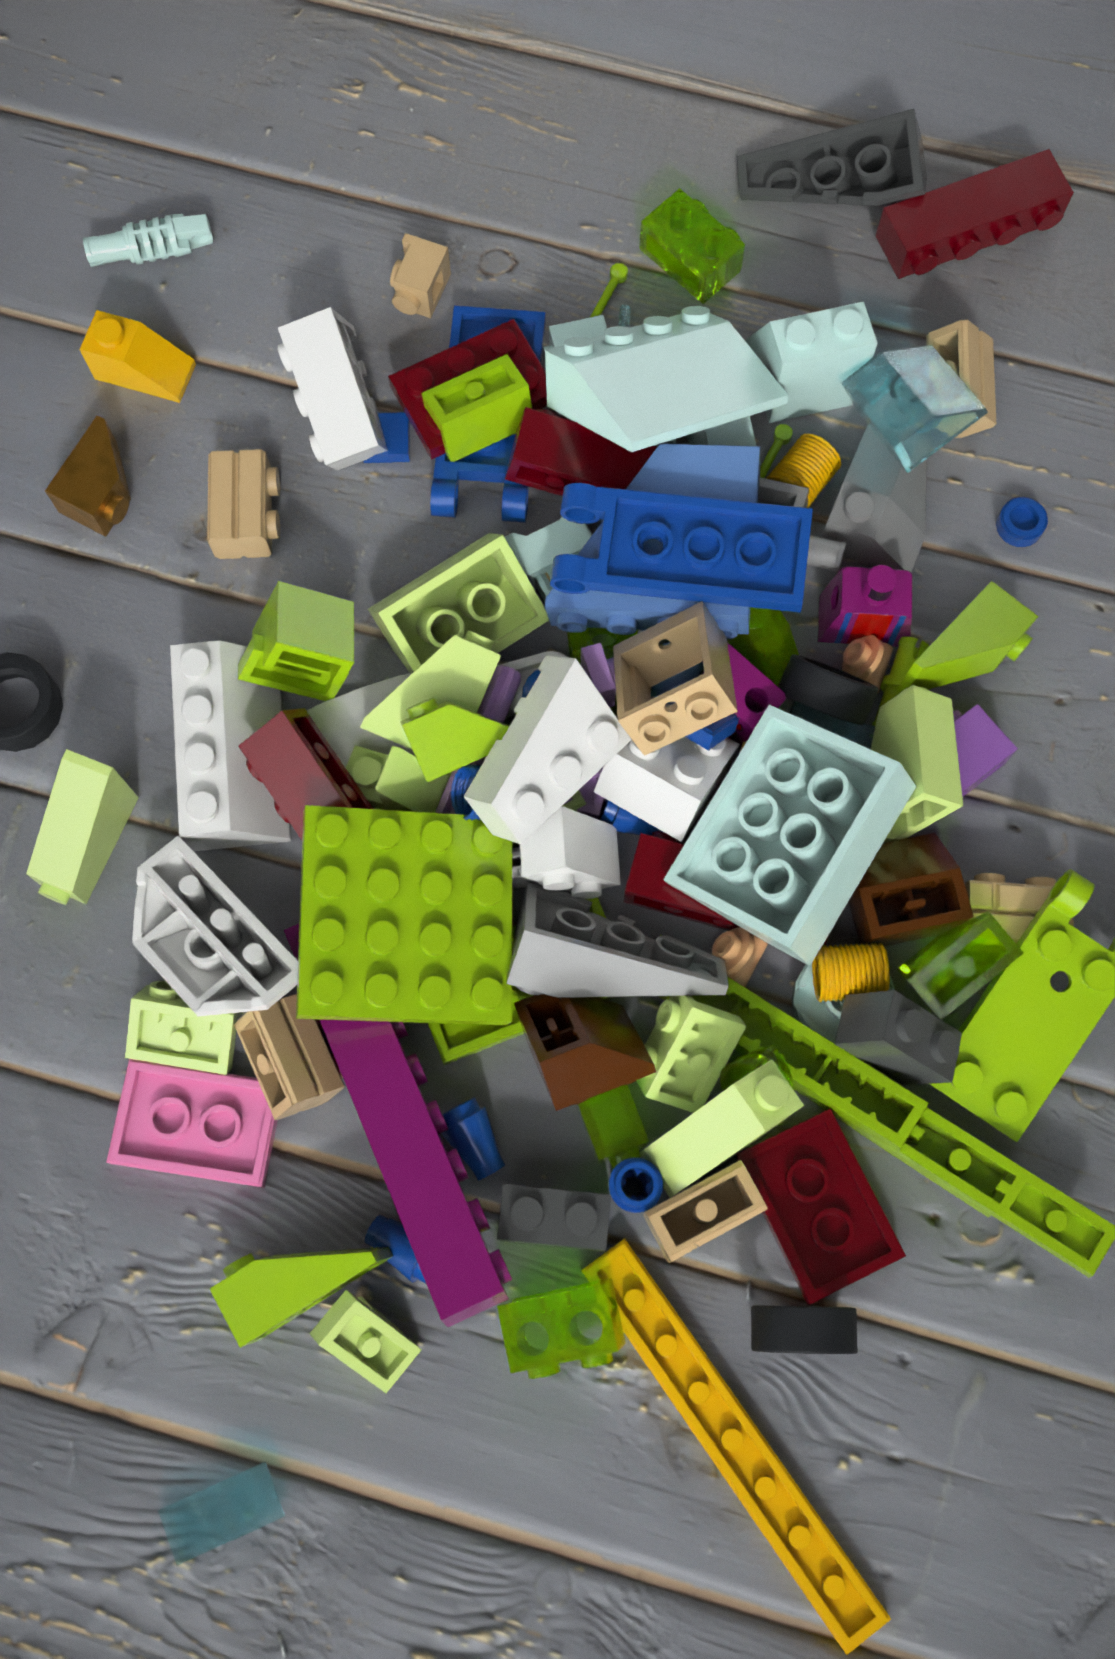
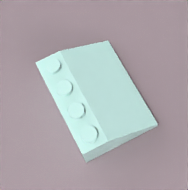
[545,306,788,452]
[663,705,916,966]

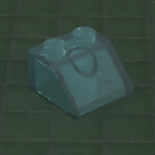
[841,345,988,473]

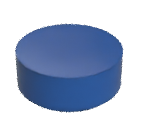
[996,497,1048,547]

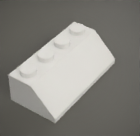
[170,640,291,852]

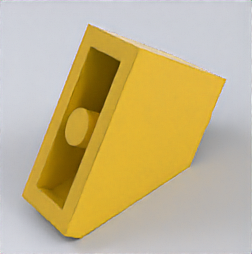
[79,310,196,403]

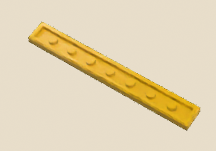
[581,1238,891,1655]

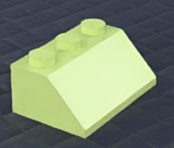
[368,533,549,674]

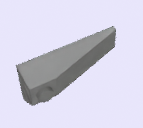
[822,387,927,572]
[506,882,729,998]

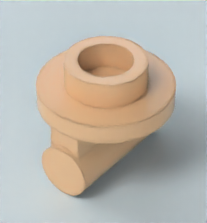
[842,635,893,693]
[712,927,768,987]

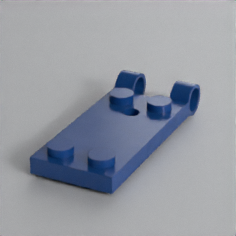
[430,305,546,523]
[550,483,813,613]

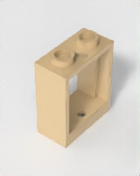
[613,601,738,756]

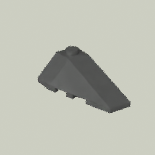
[736,109,927,206]

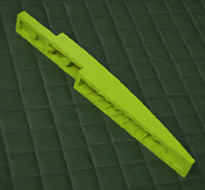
[658,935,1115,1278]

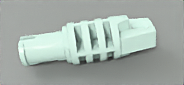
[83,213,213,267]

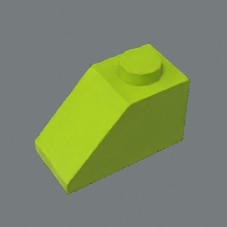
[400,697,509,782]

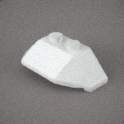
[132,836,298,1017]

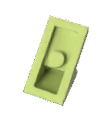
[346,745,450,813]
[309,1290,422,1394]

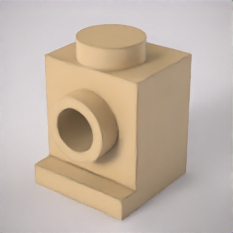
[390,233,451,318]

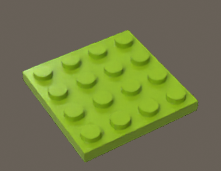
[296,805,512,1025]

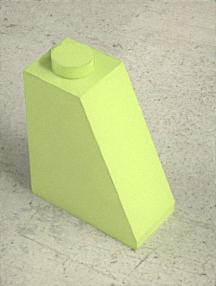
[360,630,501,749]
[871,685,963,843]
[26,749,139,905]
[640,1060,804,1198]

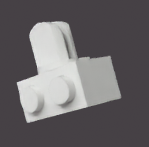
[512,806,621,899]

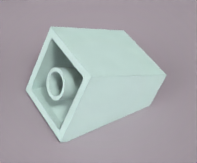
[745,301,878,423]

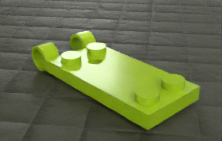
[930,869,1115,1142]

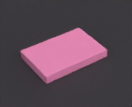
[106,1059,278,1188]

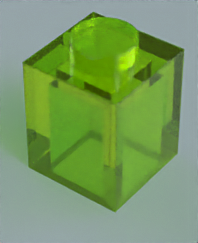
[576,1085,649,1169]

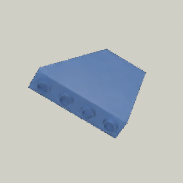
[545,444,760,639]

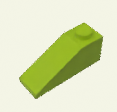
[896,581,1039,694]
[210,1247,393,1348]

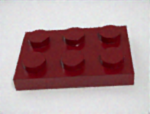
[388,319,547,460]
[734,1108,906,1304]

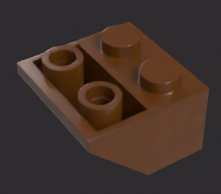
[848,833,974,947]
[514,994,656,1111]

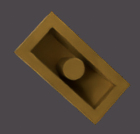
[45,415,131,537]

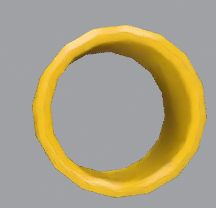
[766,433,842,508]
[812,943,890,1003]

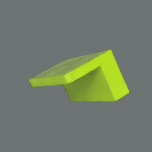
[421,354,532,462]

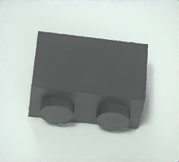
[834,990,962,1085]
[497,1184,611,1252]

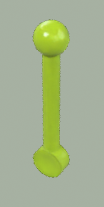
[589,263,628,318]
[760,424,793,478]

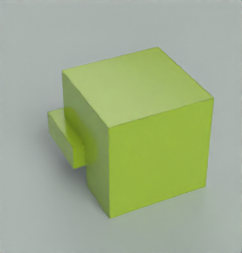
[238,581,355,701]

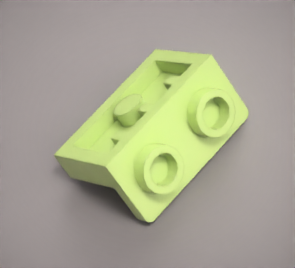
[125,981,244,1075]
[637,995,746,1113]

